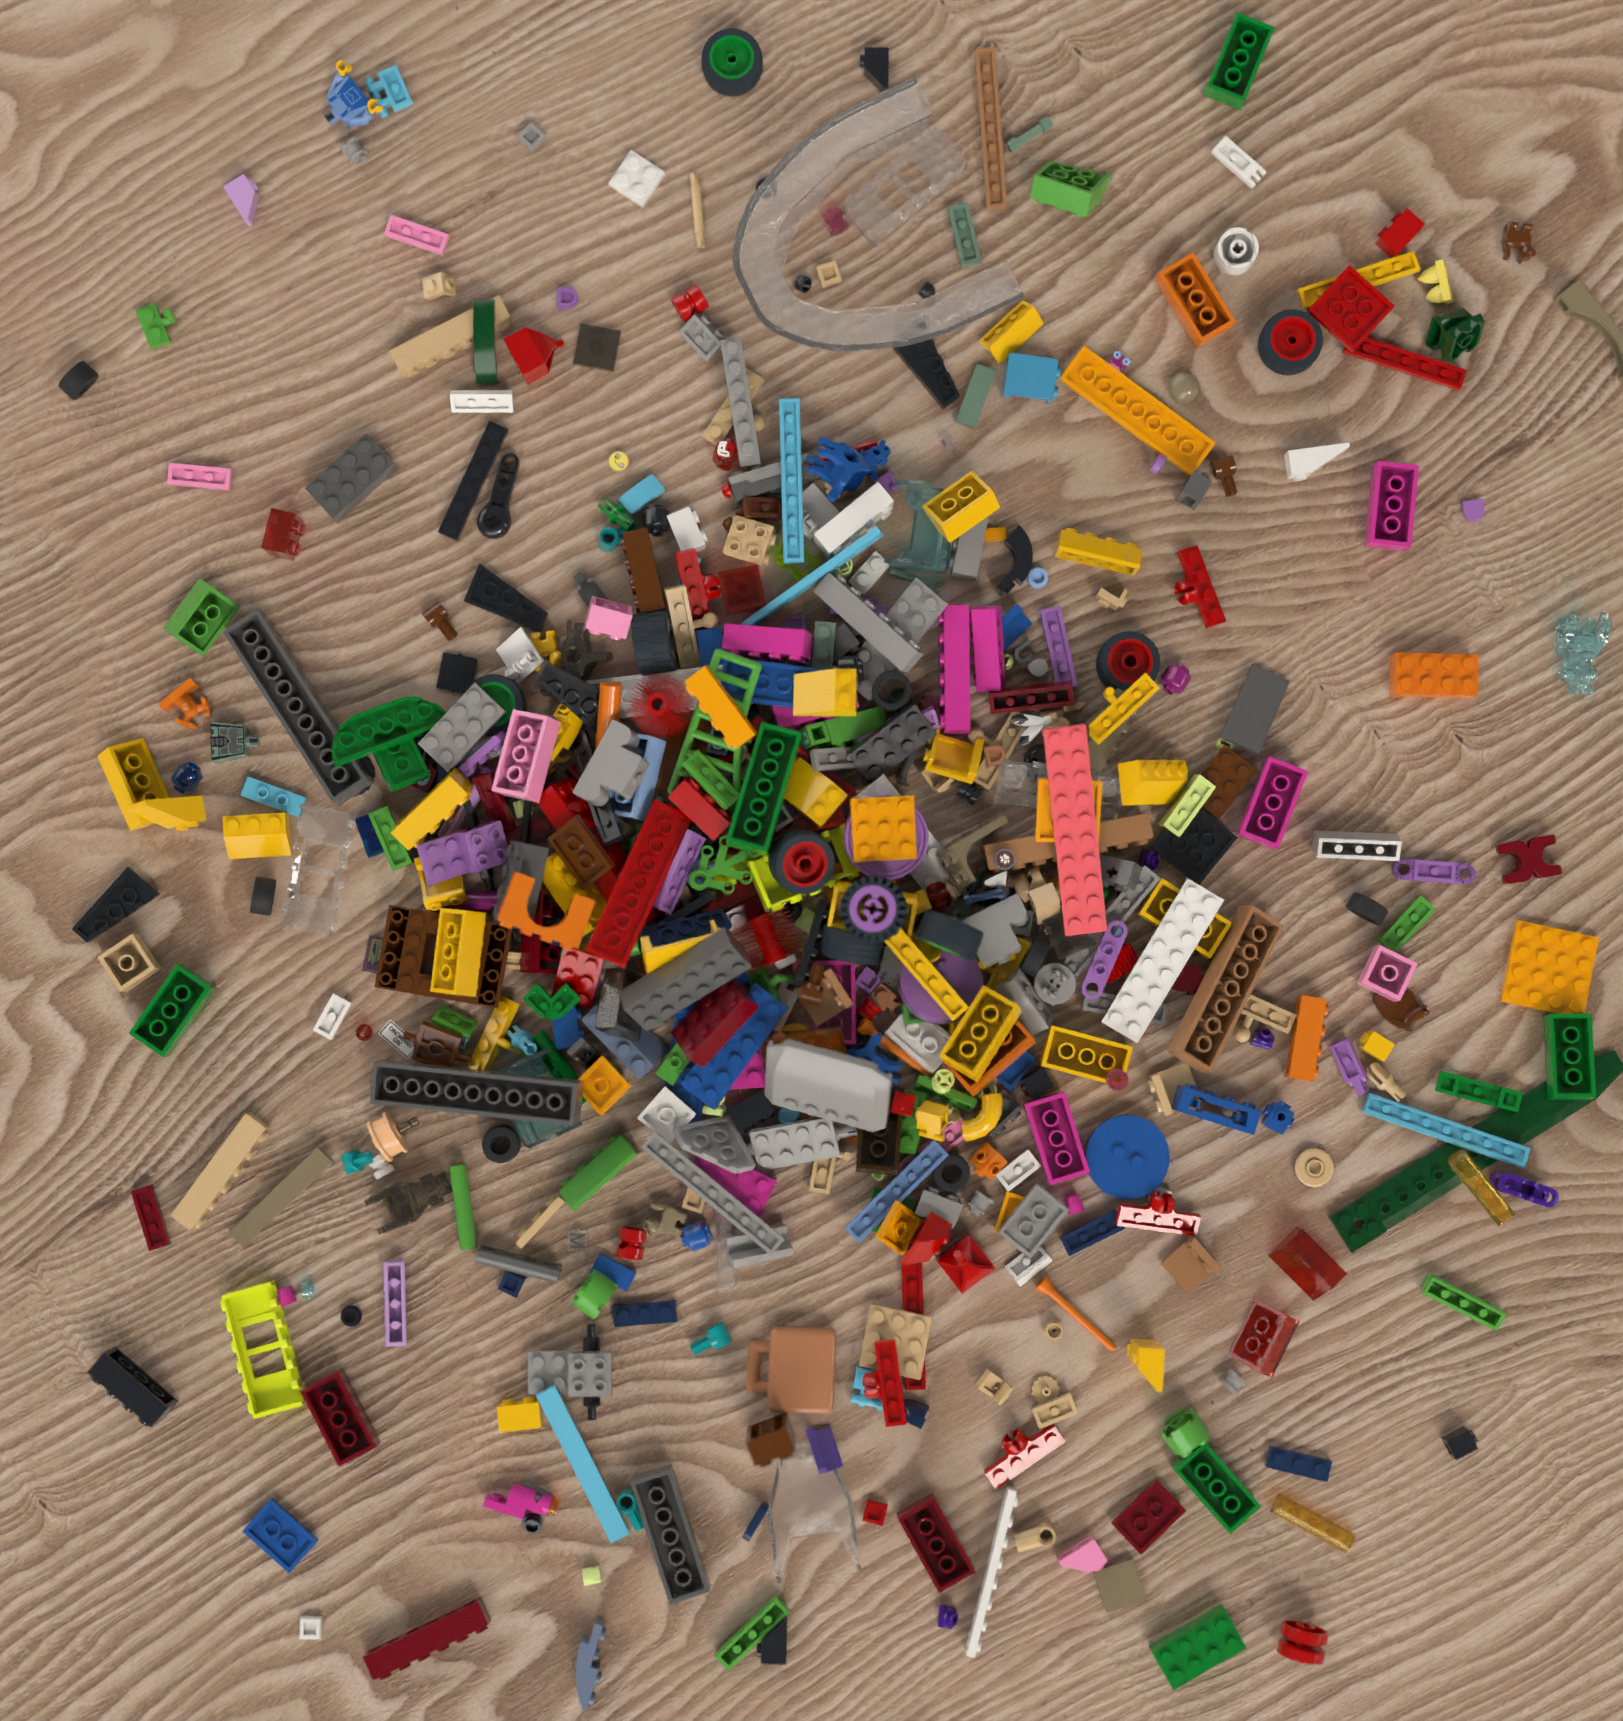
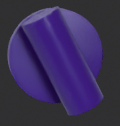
[1138,848,1159,871]
[1250,1029,1275,1051]
[938,1604,958,1629]

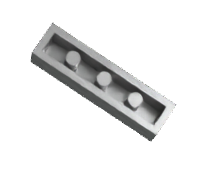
[949,516,989,580]
[1311,830,1402,861]

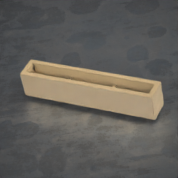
[389,295,512,378]
[170,1112,270,1231]

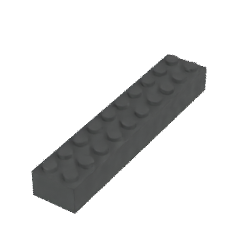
[223,609,374,805]
[370,1060,583,1126]

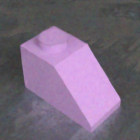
[223,174,259,227]

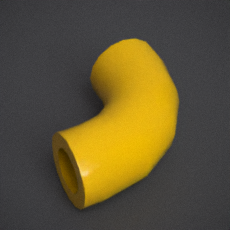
[962,1094,1003,1141]

